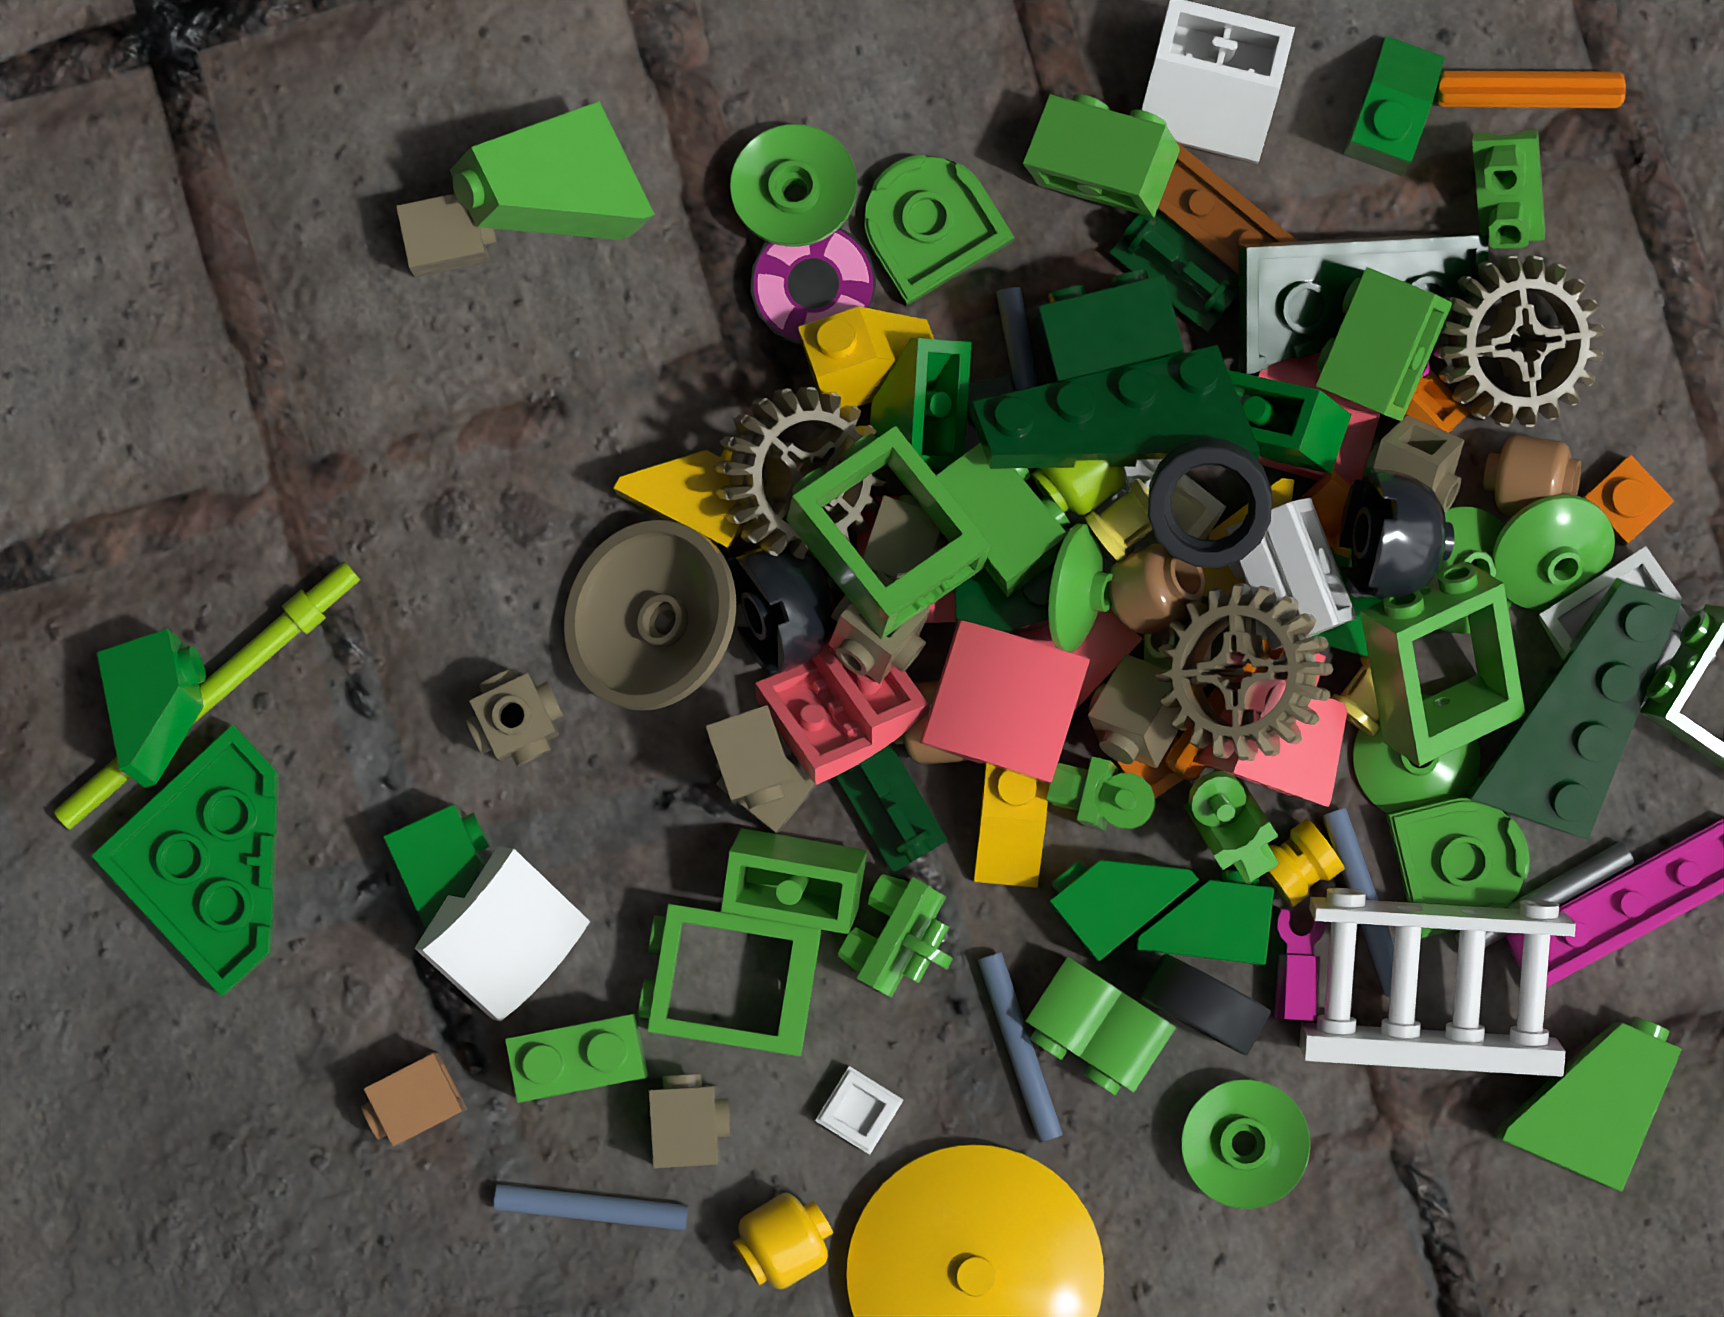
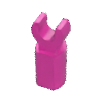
[1274,909,1326,1021]

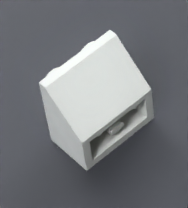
[1141,0,1295,164]

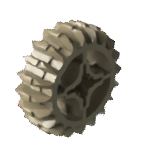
[1432,255,1606,427]
[714,387,887,559]
[1155,583,1334,761]

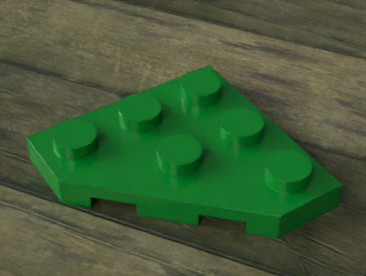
[91,725,279,997]

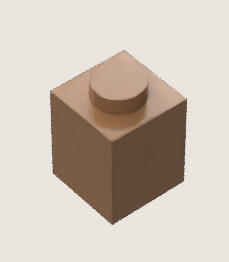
[361,1052,467,1146]

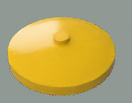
[847,1144,1104,1317]

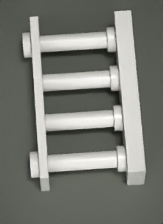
[1299,888,1576,1076]

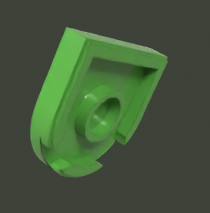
[864,155,1015,307]
[1386,797,1530,938]

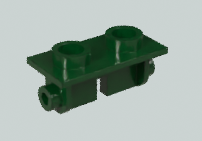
[1109,211,1239,333]
[836,743,948,873]

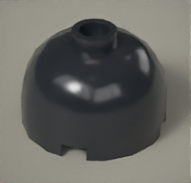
[1339,468,1455,600]
[726,546,841,674]

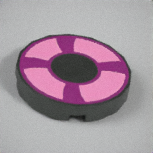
[750,228,876,346]

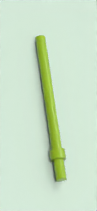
[53,561,361,830]

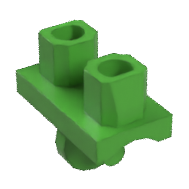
[1472,129,1545,249]
[1047,757,1155,832]
[1183,771,1279,883]
[838,874,953,998]

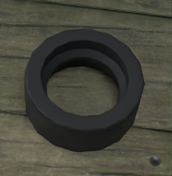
[1148,438,1272,568]
[1141,954,1271,1055]

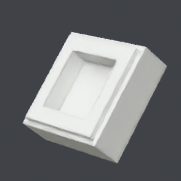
[815,1066,903,1155]

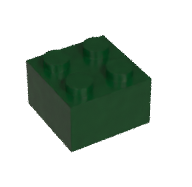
[1034,270,1184,384]

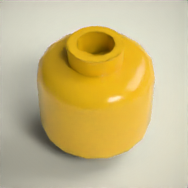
[733,1193,833,1290]

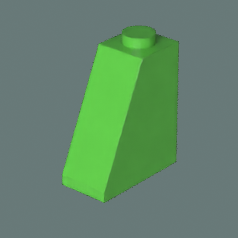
[450,101,655,240]
[1494,1016,1682,1192]

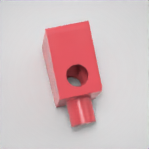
[1198,653,1347,807]

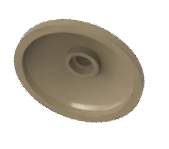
[564,520,736,711]

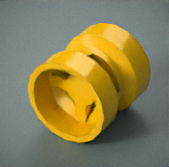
[1265,819,1345,907]

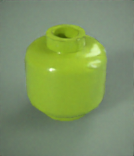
[1031,460,1127,516]

